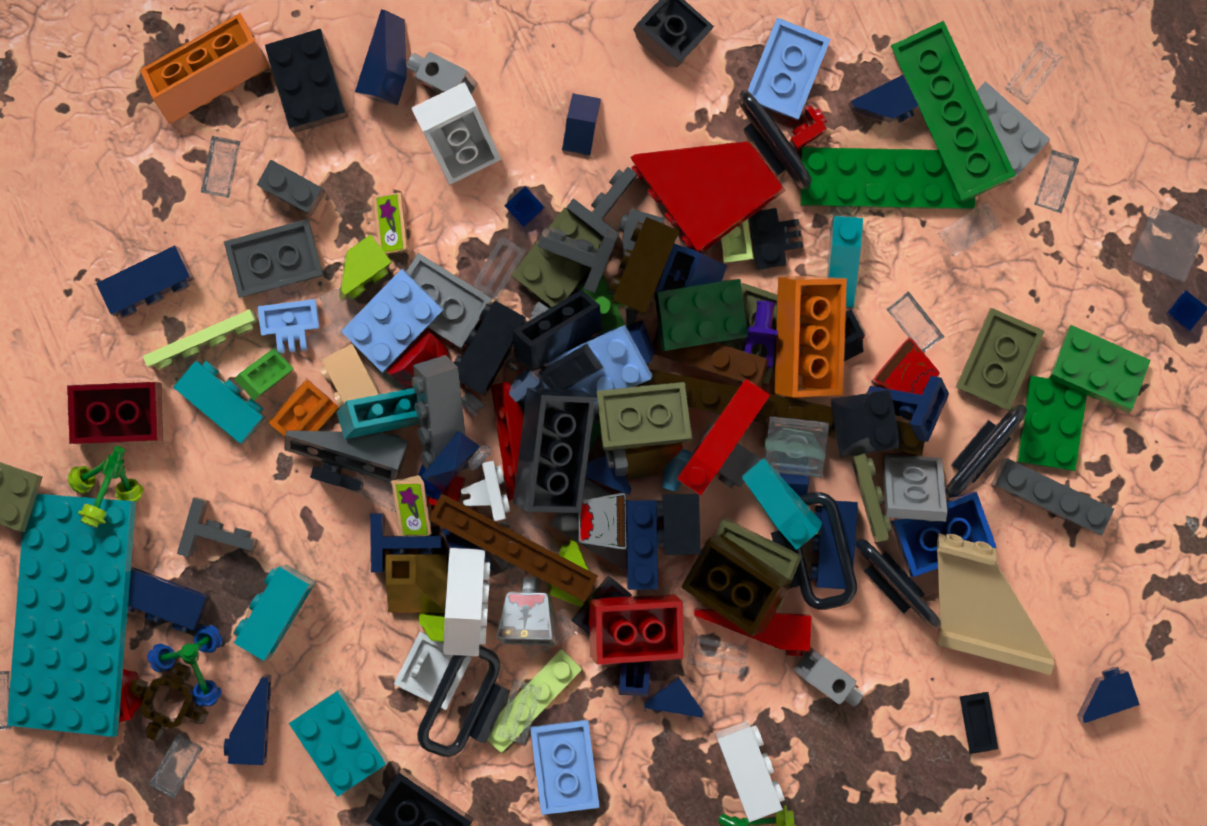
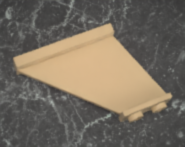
[937,533,1054,675]

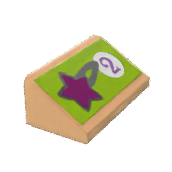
[373,192,408,254]
[391,475,432,536]

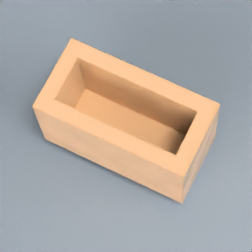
[320,344,380,407]

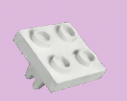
[461,461,510,521]
[394,631,472,710]

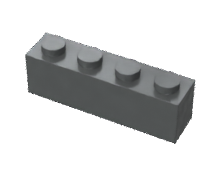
[412,355,469,470]
[991,458,1114,535]

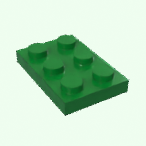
[1049,325,1151,414]
[1016,376,1087,471]

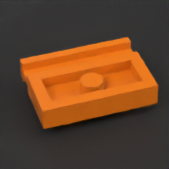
[268,378,339,437]

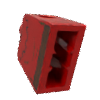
[871,337,940,395]

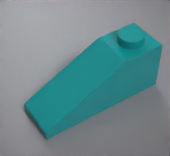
[827,216,863,308]
[742,457,822,550]

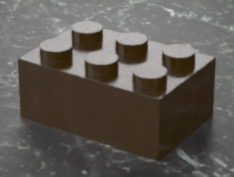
[608,217,679,316]
[681,534,793,636]

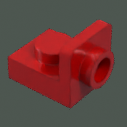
[790,105,827,151]
[427,475,466,511]

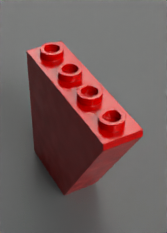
[630,141,786,253]

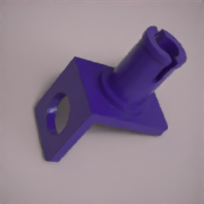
[744,301,778,368]

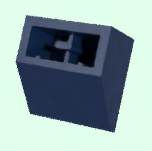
[653,243,727,301]

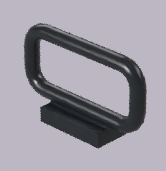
[737,90,812,189]
[945,404,1027,498]
[771,492,857,610]
[855,539,941,629]
[417,645,510,757]

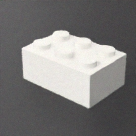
[411,82,502,185]
[443,548,490,656]
[715,720,785,822]

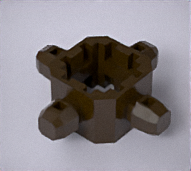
[129,662,209,741]

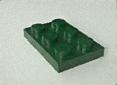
[654,279,748,351]

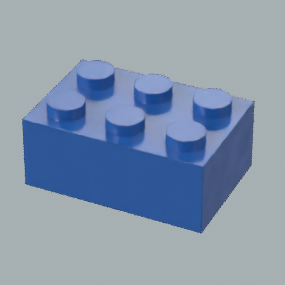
[890,492,997,577]

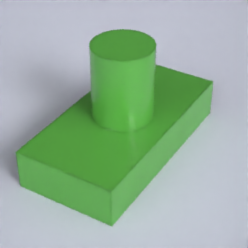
[577,275,626,334]
[234,348,294,401]

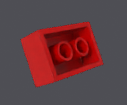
[589,594,683,665]

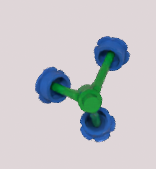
[147,625,222,707]

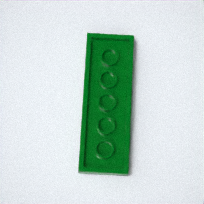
[891,20,1017,202]
[800,147,975,210]

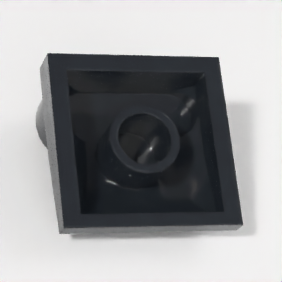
[633,0,714,68]
[830,390,899,457]

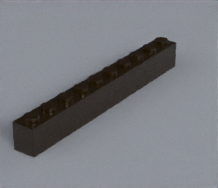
[636,369,925,456]

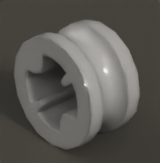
[461,388,485,417]

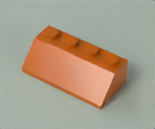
[140,13,270,124]
[775,276,847,398]

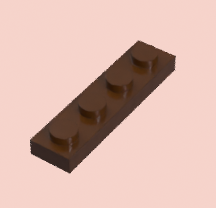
[652,326,769,387]

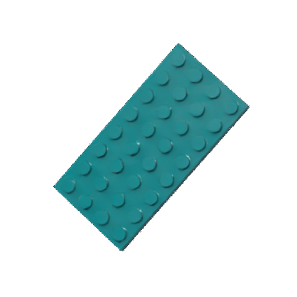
[7,493,136,737]

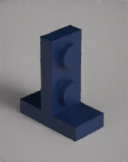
[867,376,949,442]
[370,513,443,572]

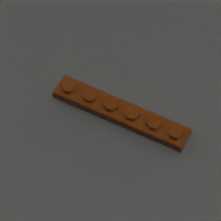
[428,494,598,602]

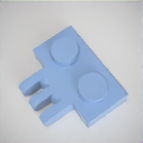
[257,299,320,354]

